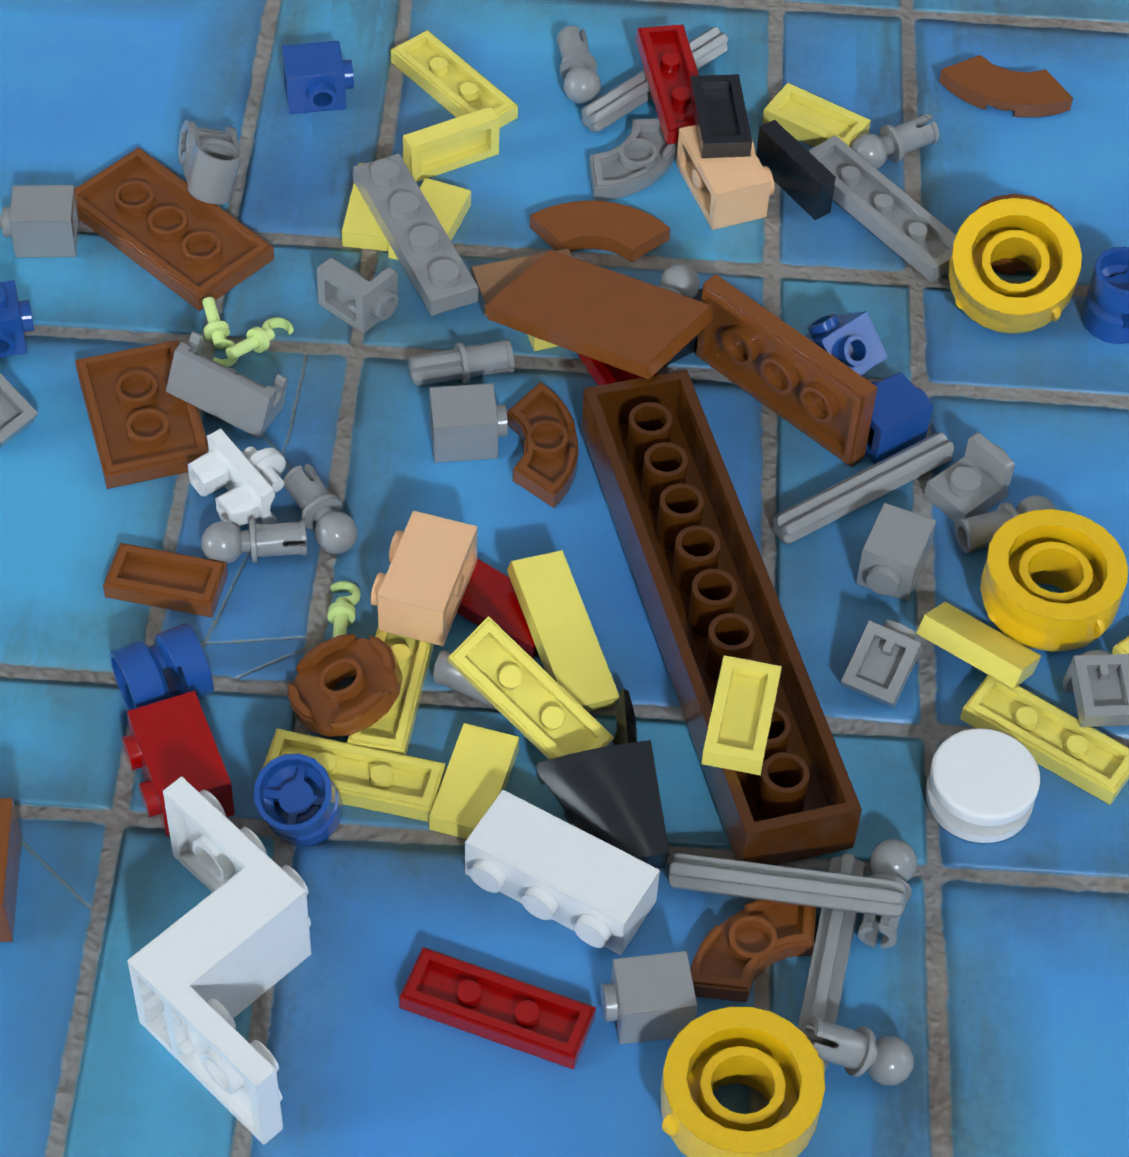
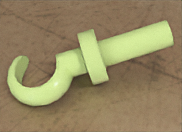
[202,297,239,367]
[225,317,294,360]
[327,581,361,638]

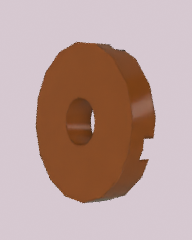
[287,634,403,737]

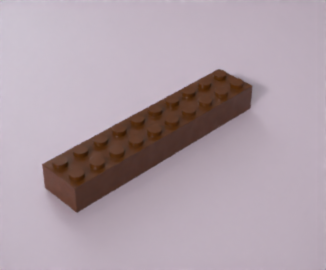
[581,370,862,865]

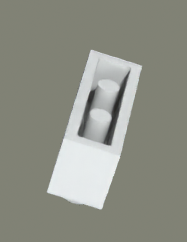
[465,790,660,955]

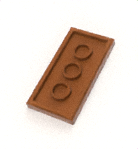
[75,147,274,311]
[485,249,713,379]
[696,274,878,468]

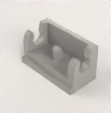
[166,331,288,439]

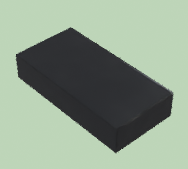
[689,74,752,158]
[756,120,836,220]

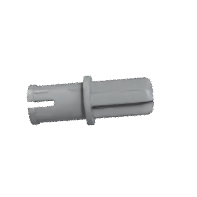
[408,339,515,386]

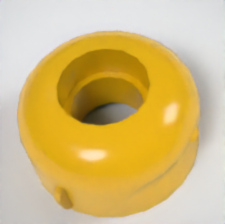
[948,198,1082,334]
[980,509,1128,652]
[660,1007,825,1157]

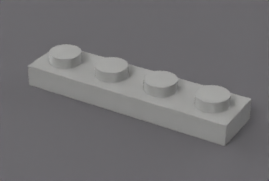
[808,135,956,283]
[353,154,479,316]

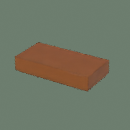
[103,543,228,618]

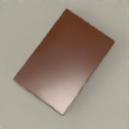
[75,340,209,489]

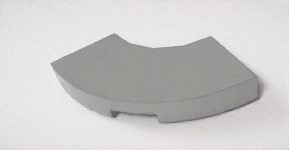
[589,118,678,201]

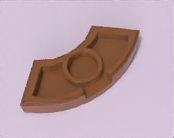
[939,55,1073,117]
[530,200,670,262]
[507,382,579,508]
[690,899,816,1002]

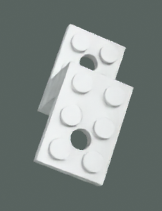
[127,776,311,1145]

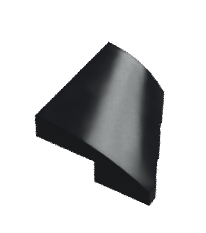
[536,740,669,869]

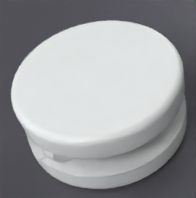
[925,728,1040,843]

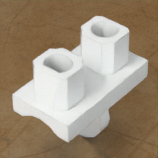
[188,429,286,528]

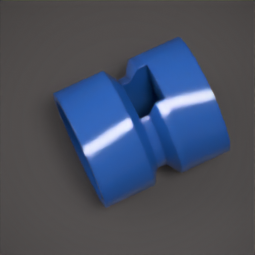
[1081,246,1129,344]
[109,623,214,711]
[254,753,342,847]

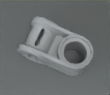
[178,120,242,204]

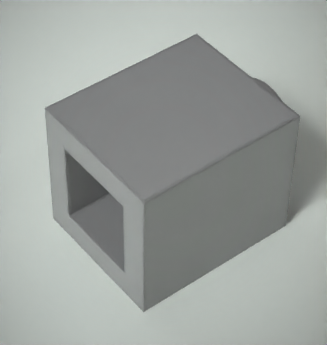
[2,185,80,258]
[430,383,508,463]
[856,503,936,602]
[601,951,697,1044]

